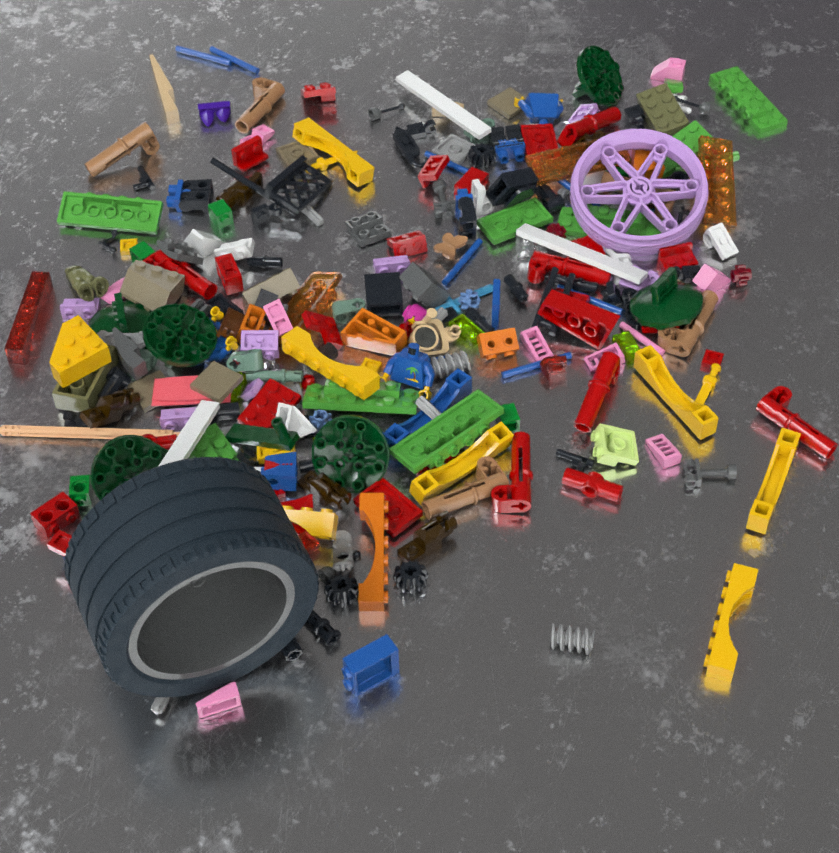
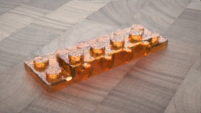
[696,135,737,229]
[525,139,632,186]
[268,272,343,348]

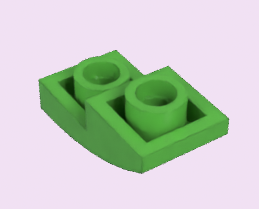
[664,78,684,93]

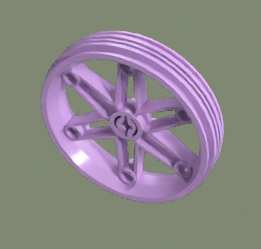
[570,129,709,256]

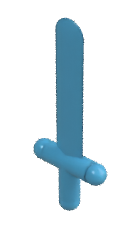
[435,284,493,314]

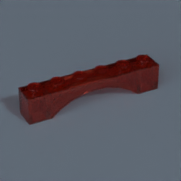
[4,271,53,365]

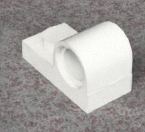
[471,179,495,217]
[703,222,739,261]

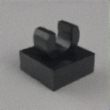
[601,280,622,306]

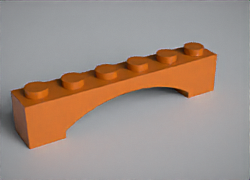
[358,493,388,611]

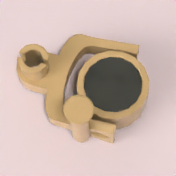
[408,308,461,358]

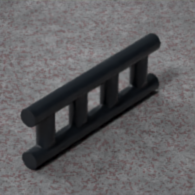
[531,267,576,336]

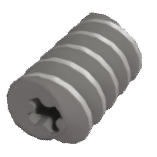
[430,350,471,380]
[550,622,595,655]

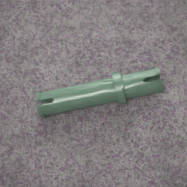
[246,369,303,384]

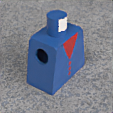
[254,452,298,491]

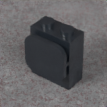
[486,167,539,209]
[364,272,403,317]

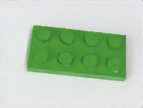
[662,120,716,178]
[477,197,553,245]

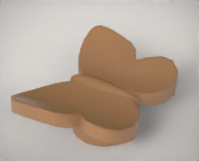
[433,232,468,260]

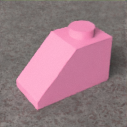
[650,57,686,82]
[692,263,731,292]

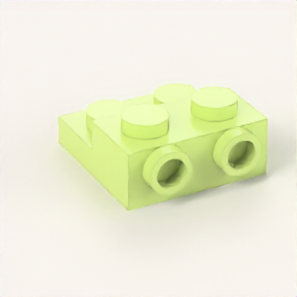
[591,424,639,467]

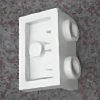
[214,238,255,261]

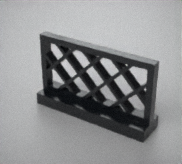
[263,155,333,214]

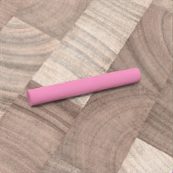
[619,321,665,356]

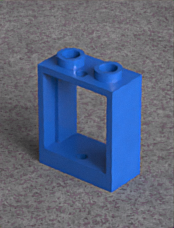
[341,634,400,697]

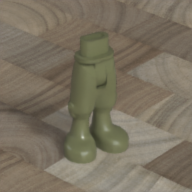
[65,265,109,301]

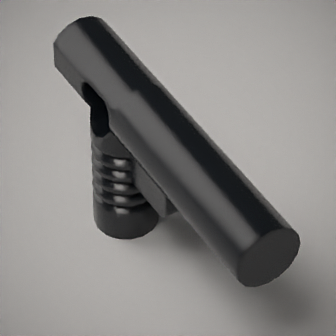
[133,166,156,191]
[555,449,595,472]

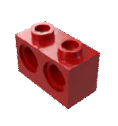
[214,253,244,295]
[30,491,80,539]

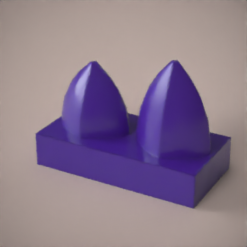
[198,101,231,127]

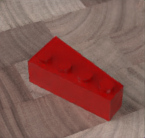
[537,289,620,350]

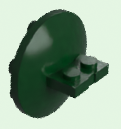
[572,45,624,107]
[630,267,703,330]
[89,292,152,358]
[142,303,217,369]
[312,415,390,493]
[90,435,166,500]

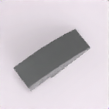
[112,327,148,381]

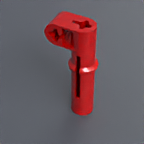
[557,107,621,150]
[143,249,217,300]
[527,250,611,287]
[573,351,620,433]
[756,386,838,459]
[491,432,534,513]

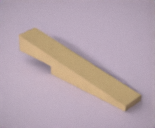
[149,54,180,125]

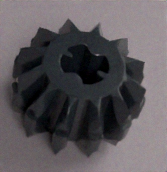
[468,142,496,169]
[393,558,428,594]
[324,572,359,608]

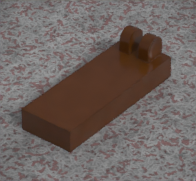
[216,307,245,338]

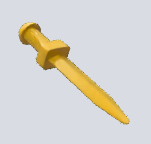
[305,150,358,174]
[695,363,722,404]

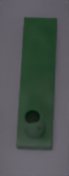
[225,417,300,451]

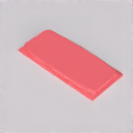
[151,375,231,406]

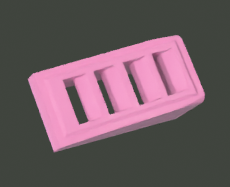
[519,326,554,361]
[583,342,626,373]
[645,434,682,469]
[196,681,241,718]

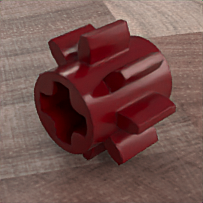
[545,223,567,239]
[730,264,752,286]

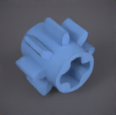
[458,289,481,310]
[309,410,332,432]

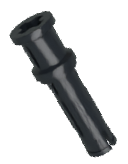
[307,610,341,647]

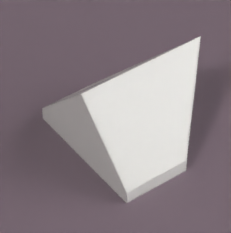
[184,229,225,258]
[273,402,318,438]

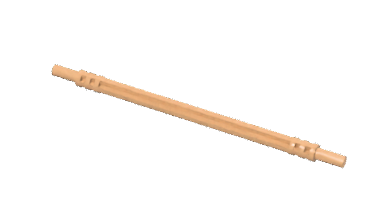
[0,425,180,439]

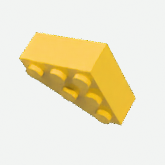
[49,315,112,388]

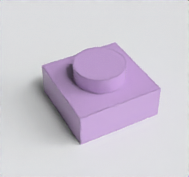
[240,378,264,401]

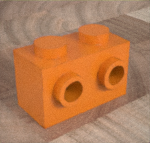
[236,304,266,344]
[476,327,519,360]

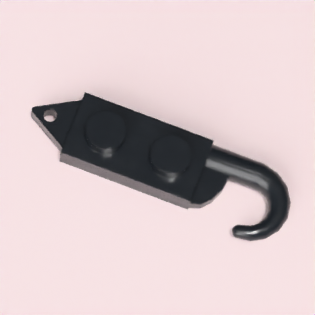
[392,126,428,168]

